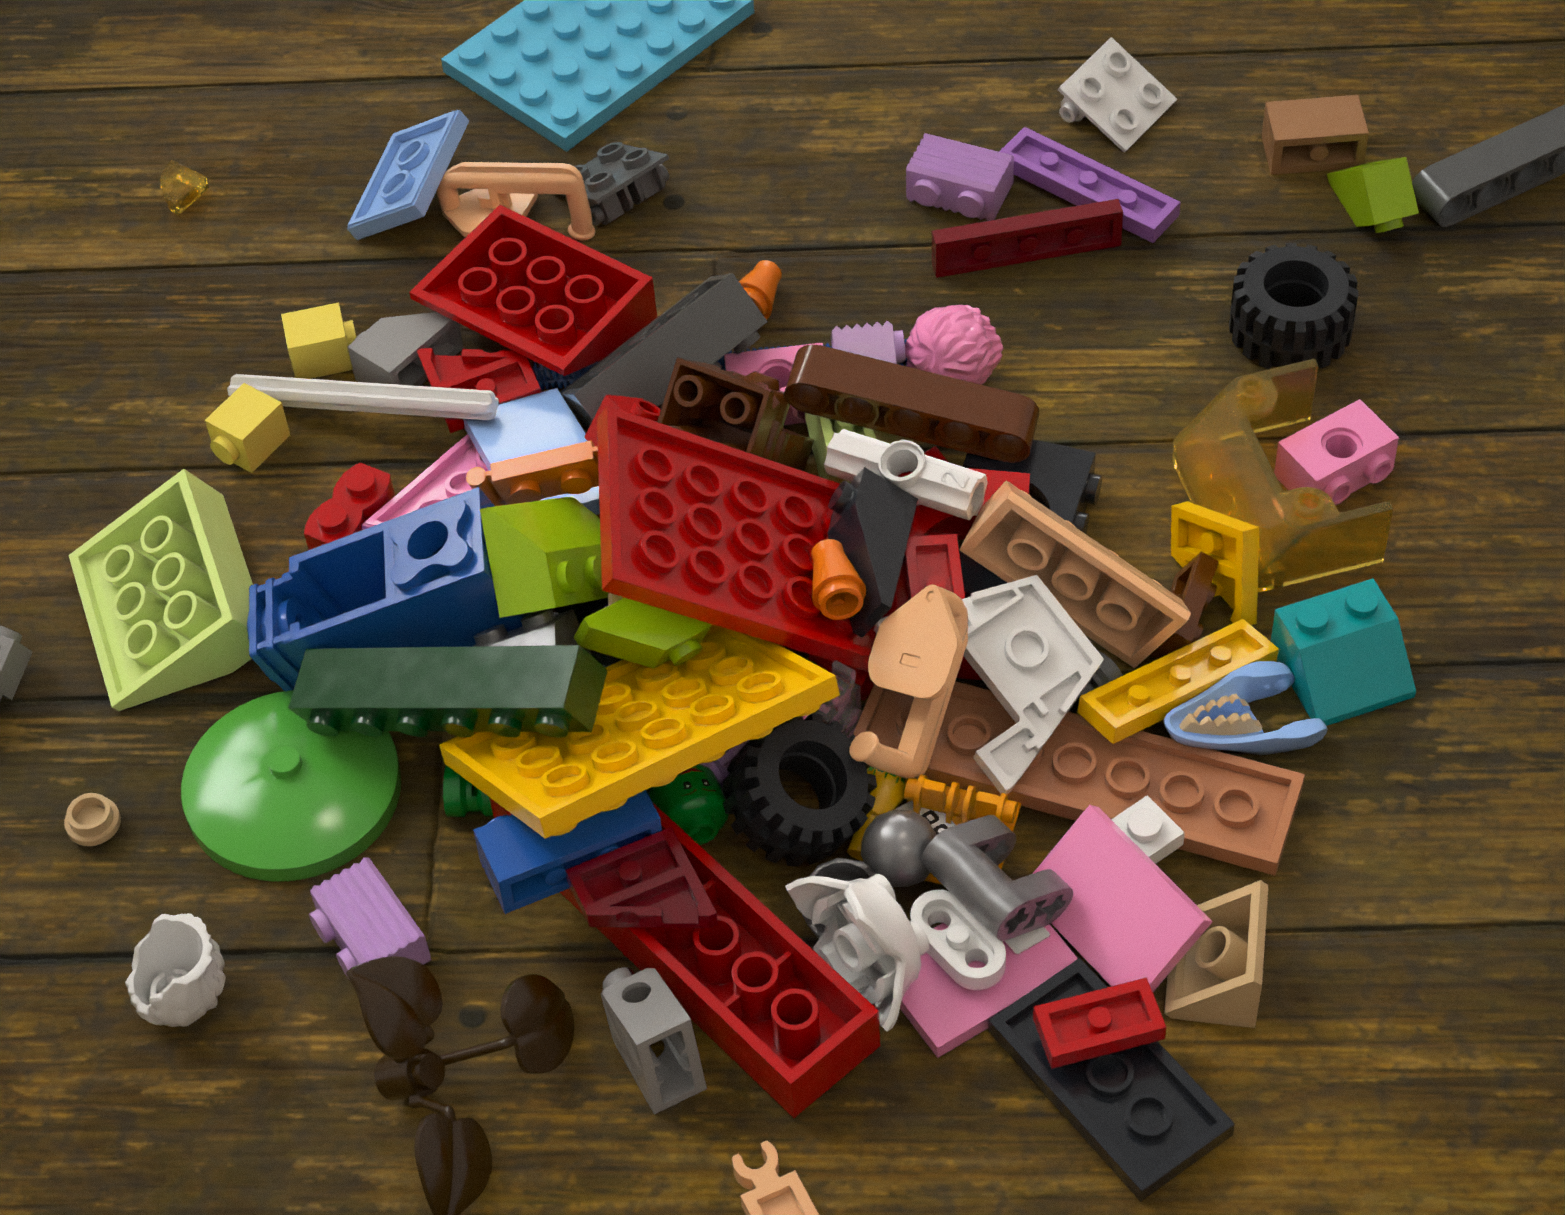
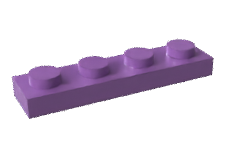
[999,127,1181,243]

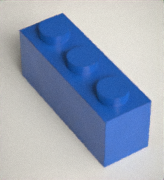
[473,790,662,914]

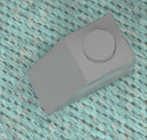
[347,312,464,386]

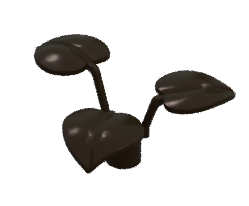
[346,956,574,1215]

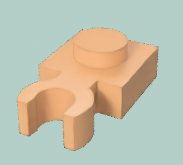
[732,1141,819,1215]

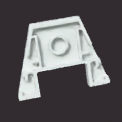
[874,575,1104,794]

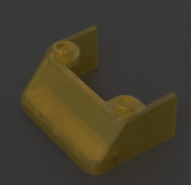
[1172,359,1393,592]

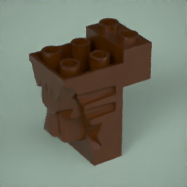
[657,357,814,471]

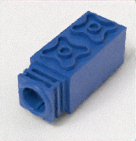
[247,487,533,691]

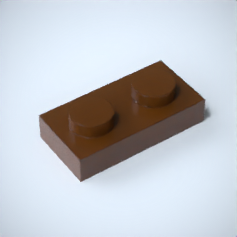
[1149,551,1219,660]

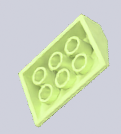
[69,469,253,711]

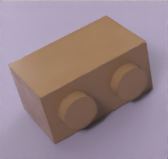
[1262,95,1369,175]

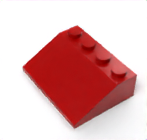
[409,205,657,376]

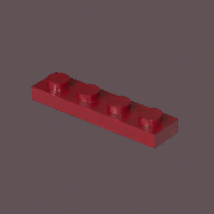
[932,199,1123,278]

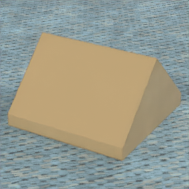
[1164,880,1268,1028]

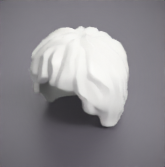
[125,913,226,1027]

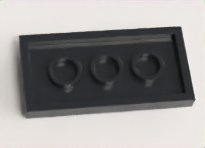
[988,958,1235,1202]

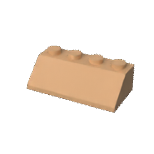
[959,480,1191,668]

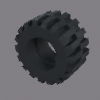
[1229,243,1359,373]
[722,713,877,867]

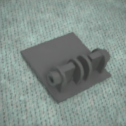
[560,142,670,226]

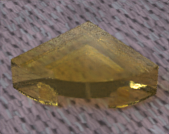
[160,160,209,216]

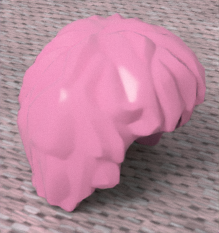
[905,305,1003,385]

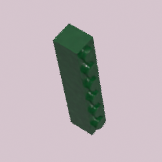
[288,645,608,738]

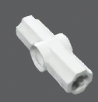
[824,429,988,520]

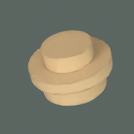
[64,793,121,846]

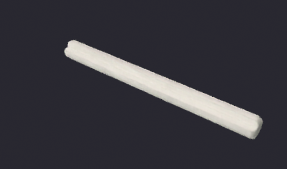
[228,374,499,421]

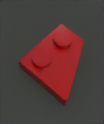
[417,348,541,434]

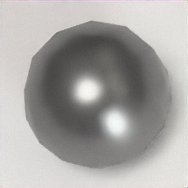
[861,809,936,887]

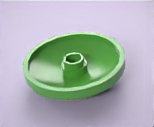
[181,690,401,881]

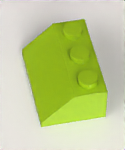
[480,496,608,618]

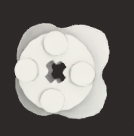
[785,874,929,1031]

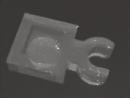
[814,660,863,738]

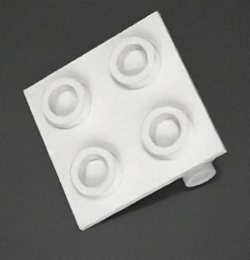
[1058,37,1177,153]

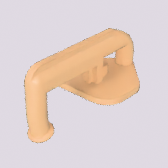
[436,162,596,241]
[849,584,968,779]

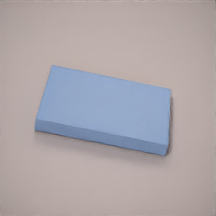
[347,109,469,240]

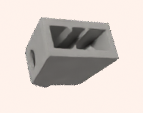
[601,967,707,1114]

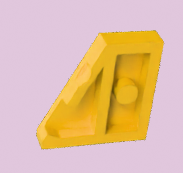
[1171,501,1259,625]

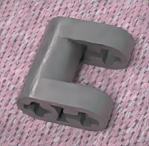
[921,815,1074,941]

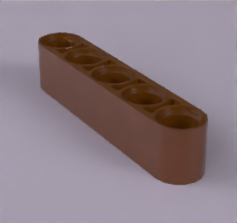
[784,344,1039,463]

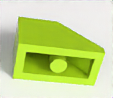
[1327,157,1419,233]
[574,598,712,669]

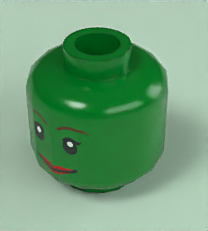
[649,764,729,845]

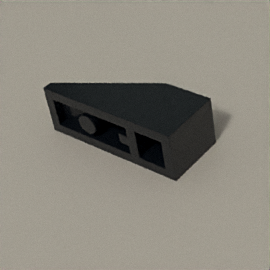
[827,467,918,638]

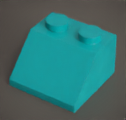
[1271,578,1416,726]

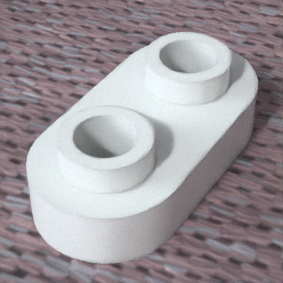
[910,890,1006,990]

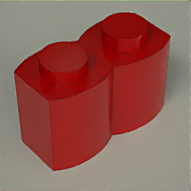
[304,463,395,550]

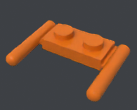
[466,440,599,506]

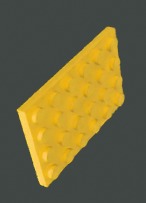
[439,624,840,839]

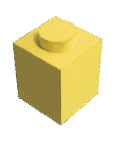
[281,302,356,379]
[205,383,290,473]

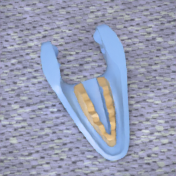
[1164,661,1328,755]

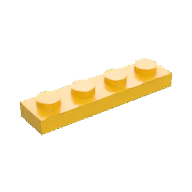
[1077,619,1279,744]

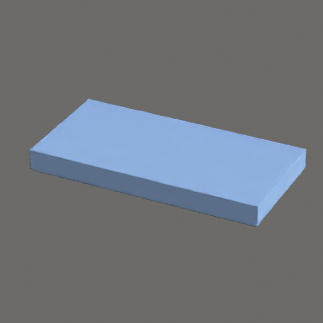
[463,388,600,515]

